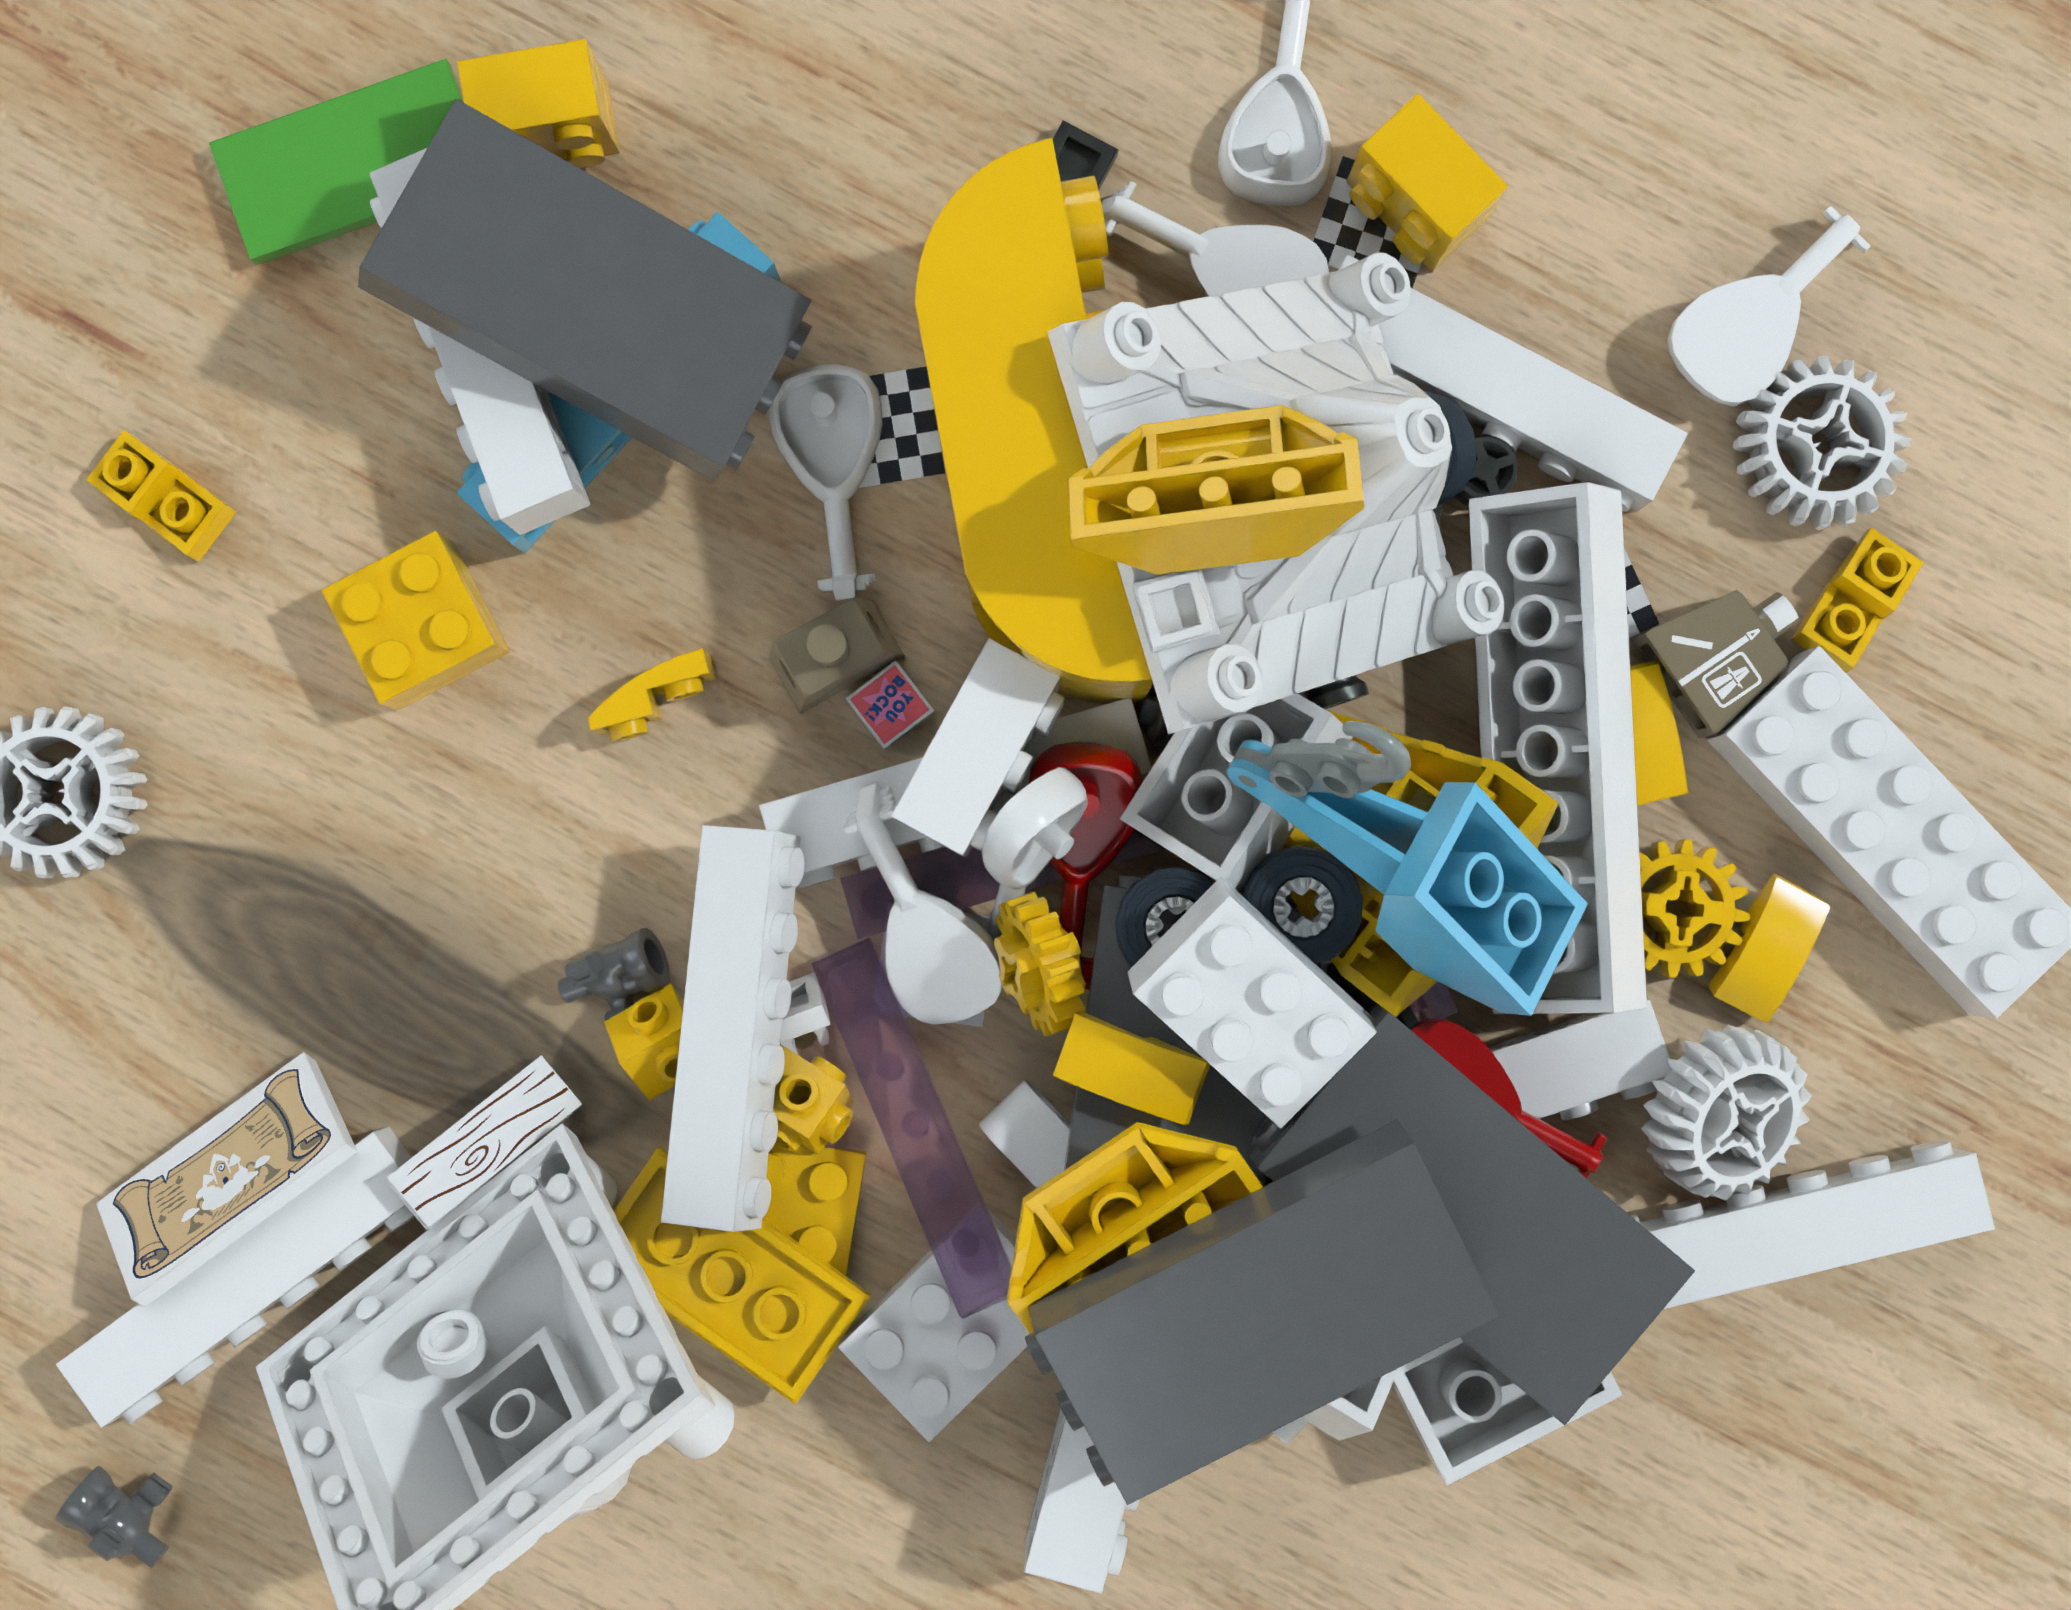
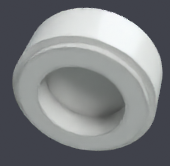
[417,1310,488,1379]

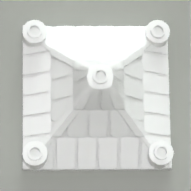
[1047,252,1505,734]
[255,1124,735,1610]

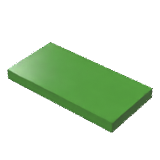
[209,58,464,265]

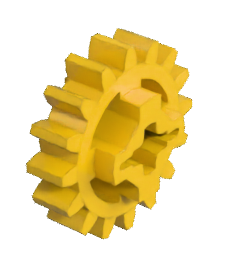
[1639,839,1750,978]
[994,892,1086,1037]

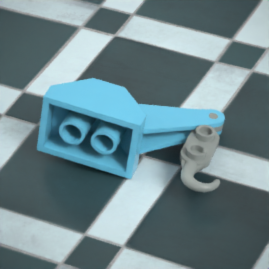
[1226,721,1588,1016]

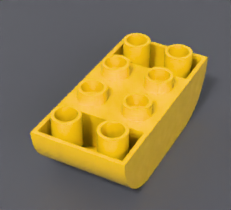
[915,138,1153,704]

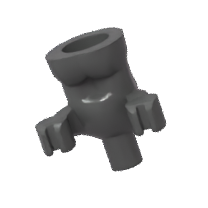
[558,928,670,1021]
[55,1466,173,1569]

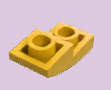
[86,430,237,562]
[1791,527,1924,673]
[587,648,717,742]
[1630,661,1688,806]
[1708,873,1830,1024]
[1053,1013,1210,1125]

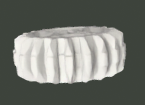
[1732,356,1912,530]
[0,707,148,878]
[1641,1024,1812,1201]

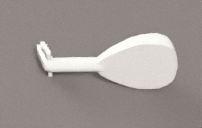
[1218,0,1332,206]
[1101,181,1329,297]
[1667,206,1871,407]
[769,364,883,601]
[982,767,1088,941]
[842,781,1003,1025]

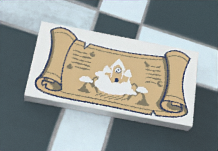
[96,1052,358,1307]

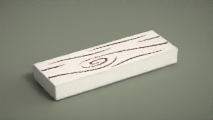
[386,1055,582,1231]

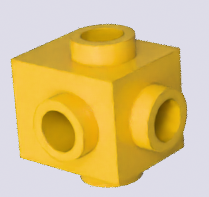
[604,983,684,1101]
[773,1046,854,1155]

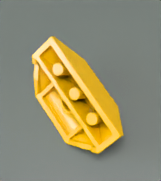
[1068,405,1365,575]
[1007,1122,1263,1334]

